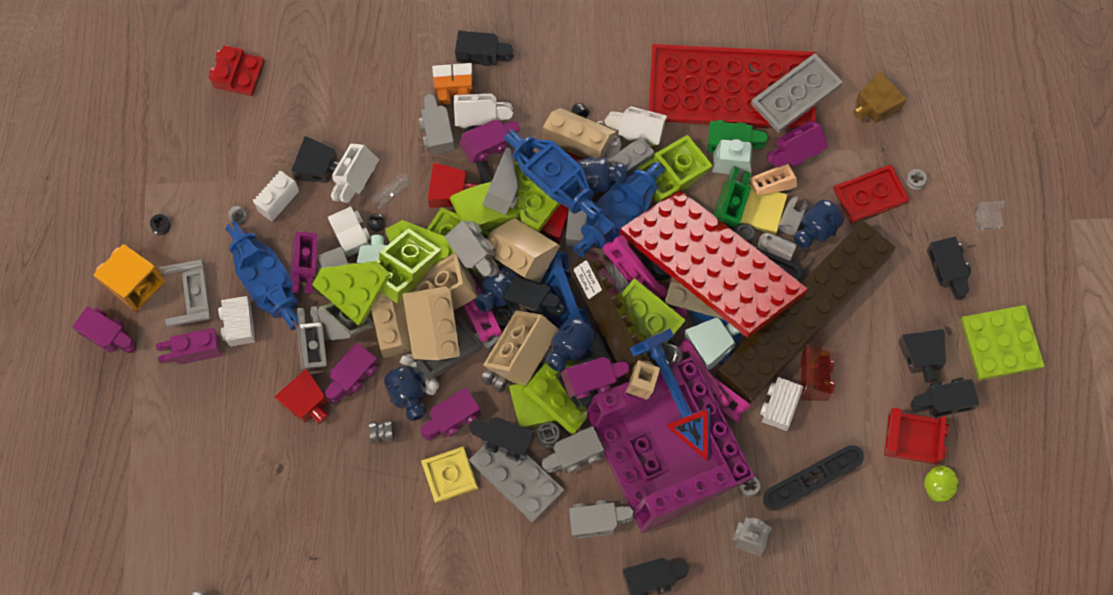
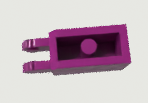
[459,119,520,164]
[766,121,828,168]
[290,231,318,294]
[72,306,136,353]
[156,328,222,364]
[325,342,379,404]
[561,357,629,400]
[420,388,481,441]

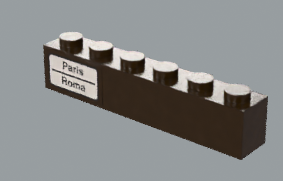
[569,254,658,382]

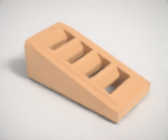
[749,164,797,196]

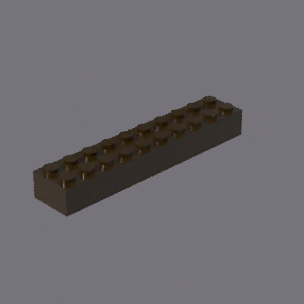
[716,220,896,405]

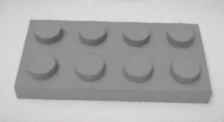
[751,54,843,133]
[469,445,564,523]

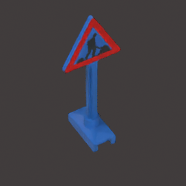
[630,328,710,460]

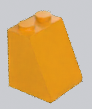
[94,244,166,312]

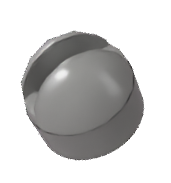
[228,206,247,224]

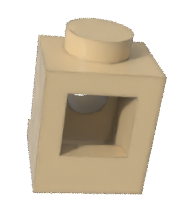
[626,360,660,400]

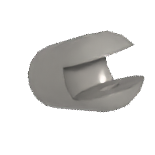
[778,196,808,235]
[758,233,797,261]

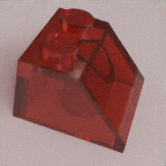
[800,345,835,401]

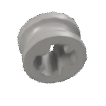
[906,169,927,190]
[740,477,760,498]

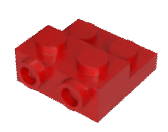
[209,45,265,97]

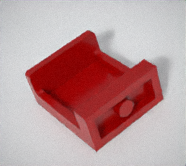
[884,407,949,465]

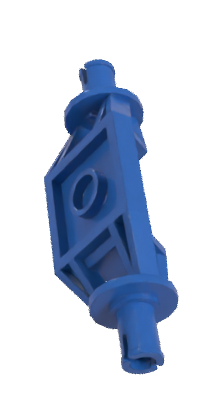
[504,129,603,221]
[573,162,665,257]
[225,221,298,330]
[540,238,594,356]

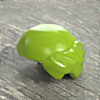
[924,465,959,502]

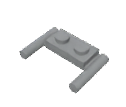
[159,259,211,327]

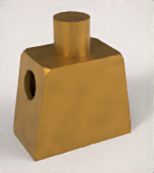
[853,71,907,122]

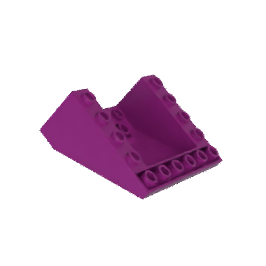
[586,357,755,534]

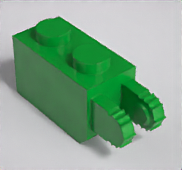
[707,120,768,153]
[713,166,751,229]

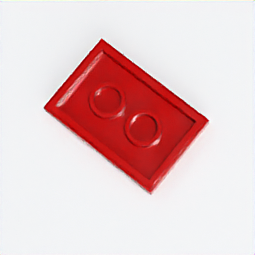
[833,164,910,225]

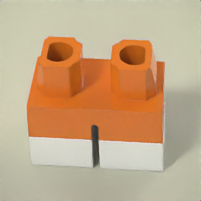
[432,63,473,105]

